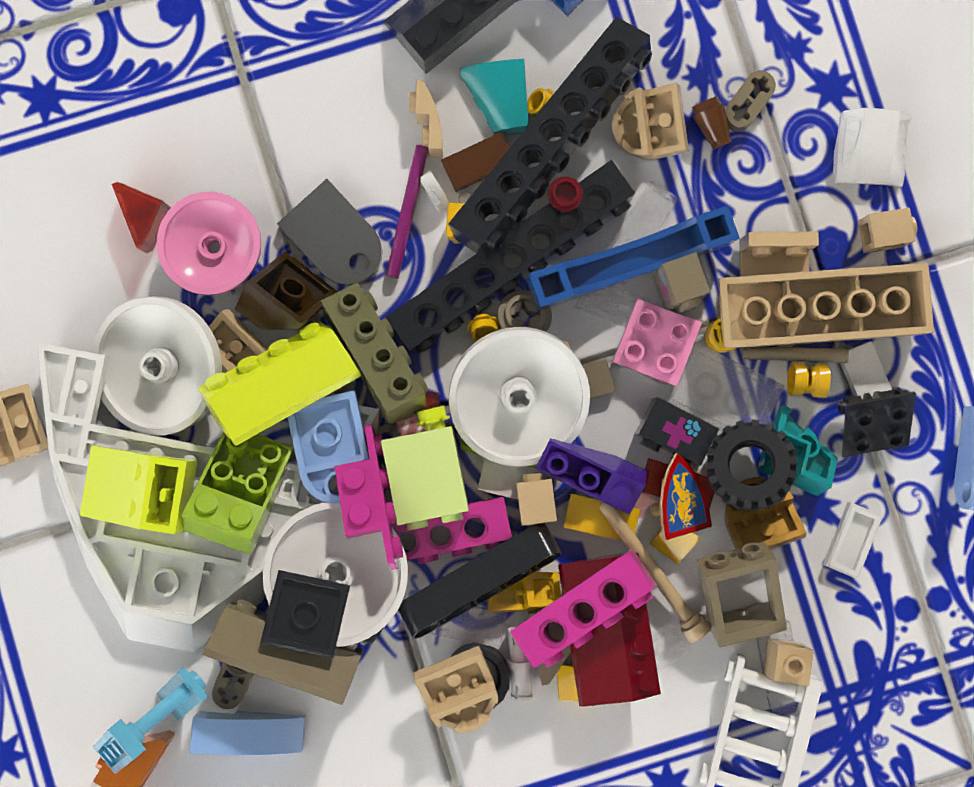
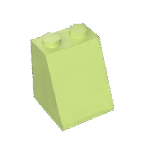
[381,426,469,531]

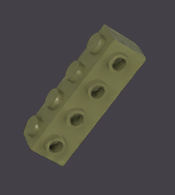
[321,282,428,426]

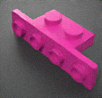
[334,425,403,570]

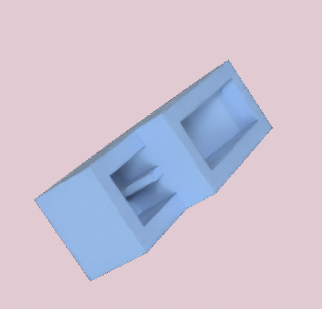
[189,711,305,755]

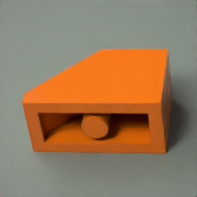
[93,730,175,787]

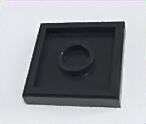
[260,570,350,658]

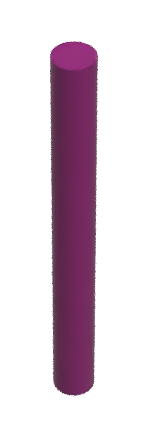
[386,145,429,279]

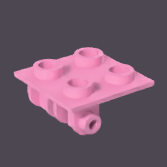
[613,299,702,386]

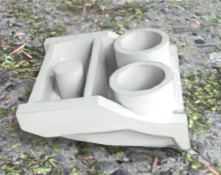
[833,108,912,188]

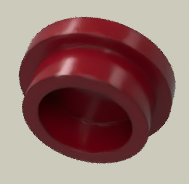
[548,176,583,212]

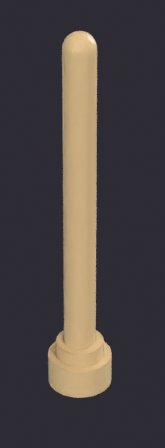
[600,502,712,643]

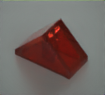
[111,182,171,253]

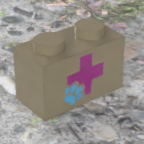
[652,252,710,314]

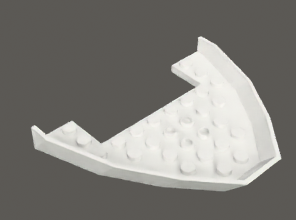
[37,342,382,652]

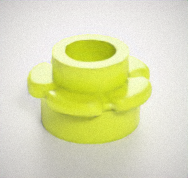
[416,406,450,431]

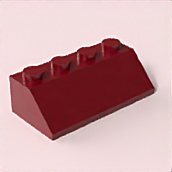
[558,552,661,707]

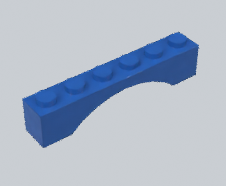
[526,205,740,312]

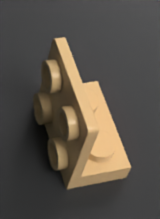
[739,231,819,276]

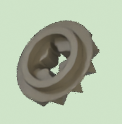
[498,290,552,332]

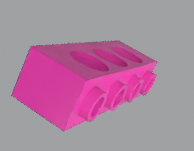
[392,496,512,564]
[510,549,657,668]

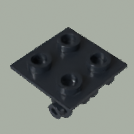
[837,387,916,457]

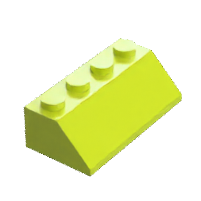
[198,322,362,446]

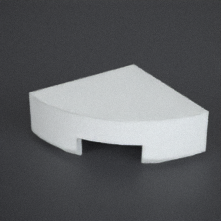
[420,171,449,213]

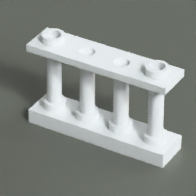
[699,653,823,787]

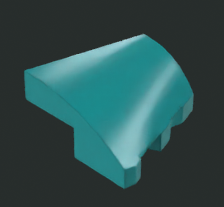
[460,59,528,135]
[757,405,838,496]

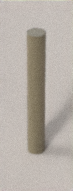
[742,346,849,363]

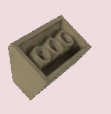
[202,600,364,705]

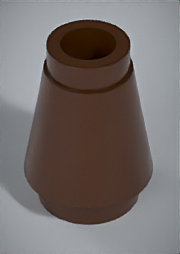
[692,96,732,150]

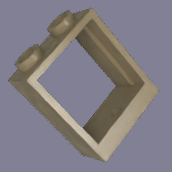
[697,542,787,648]

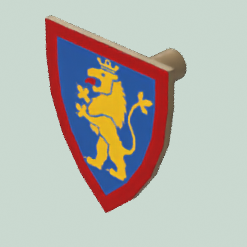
[650,453,712,541]

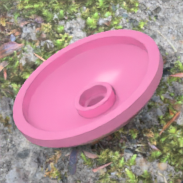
[157,192,262,296]

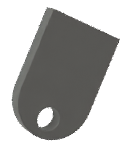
[277,178,383,286]

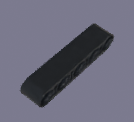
[398,523,562,639]

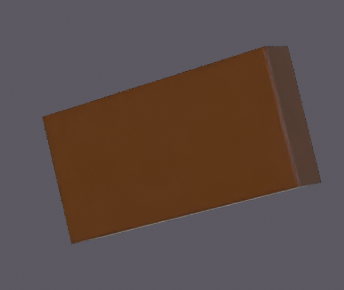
[441,132,510,193]

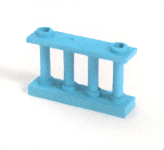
[93,667,208,774]

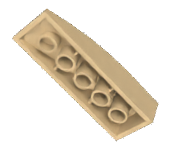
[718,263,934,348]

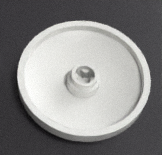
[92,296,222,436]
[449,327,590,466]
[263,502,408,647]

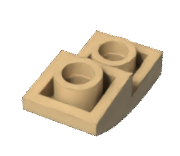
[409,80,443,157]

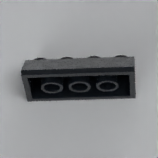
[383,0,518,74]

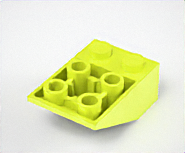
[80,445,198,534]

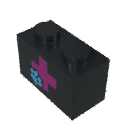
[634,397,720,466]

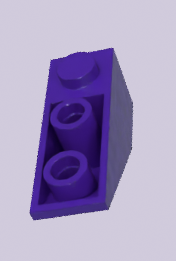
[535,438,647,515]

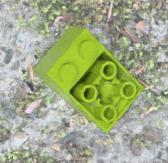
[182,432,294,555]

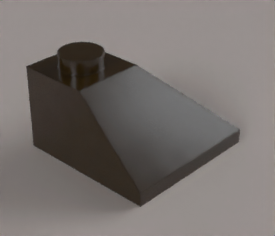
[234,252,338,330]

